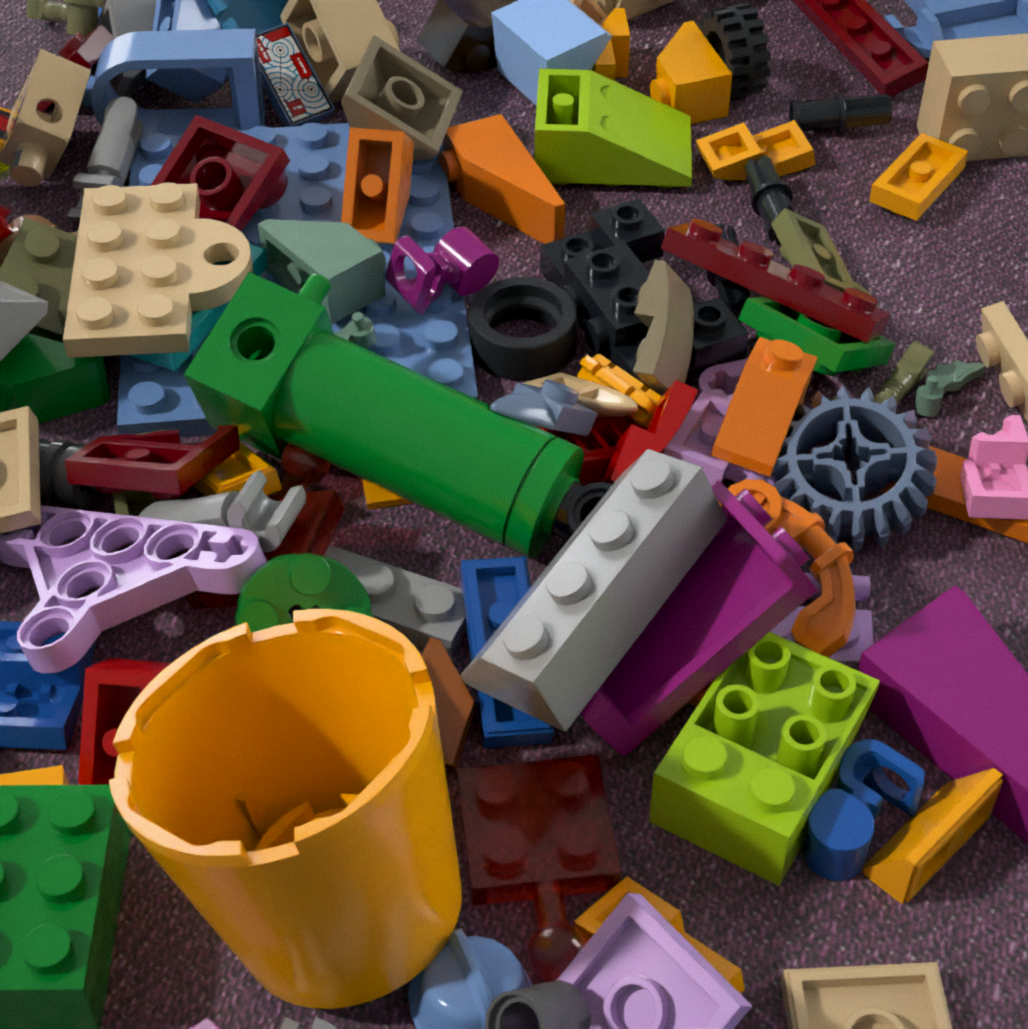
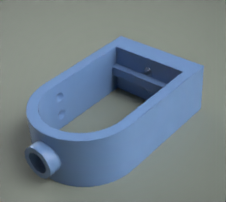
[82,29,266,136]

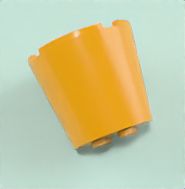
[109,609,462,1009]

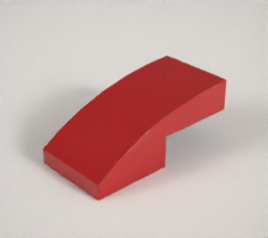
[601,380,698,484]

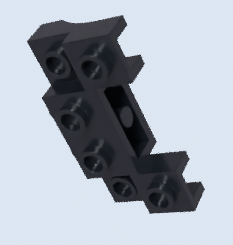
[540,199,748,389]

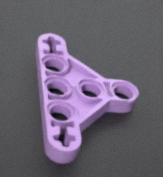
[0,505,267,674]

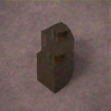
[416,0,518,72]

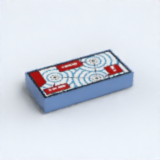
[256,22,335,127]

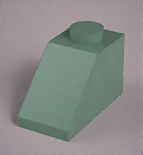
[258,219,386,325]

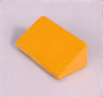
[862,768,1003,904]

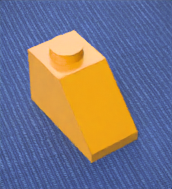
[650,21,732,124]

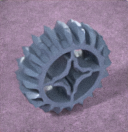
[771,385,938,553]

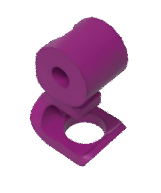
[385,226,499,314]

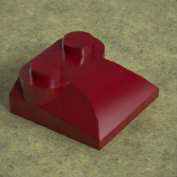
[150,114,291,231]

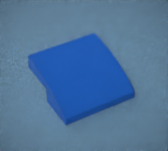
[0,621,96,750]

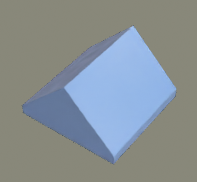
[491,0,612,105]

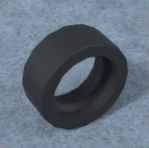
[469,277,577,381]

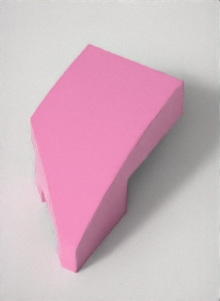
[960,415,1028,519]

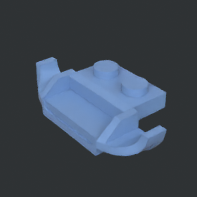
[884,0,1028,58]

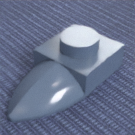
[490,379,598,436]

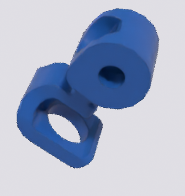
[803,739,925,881]

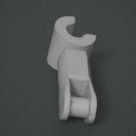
[67,97,144,223]
[139,470,306,553]

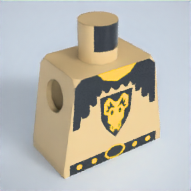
[0,48,91,187]

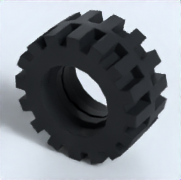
[699,3,771,99]

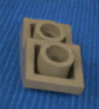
[633,260,694,396]

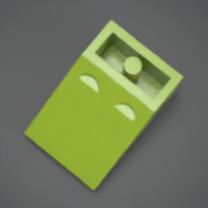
[534,69,692,188]
[649,632,880,886]

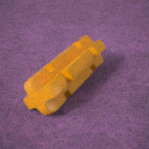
[577,354,662,427]

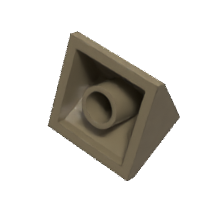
[341,35,463,161]

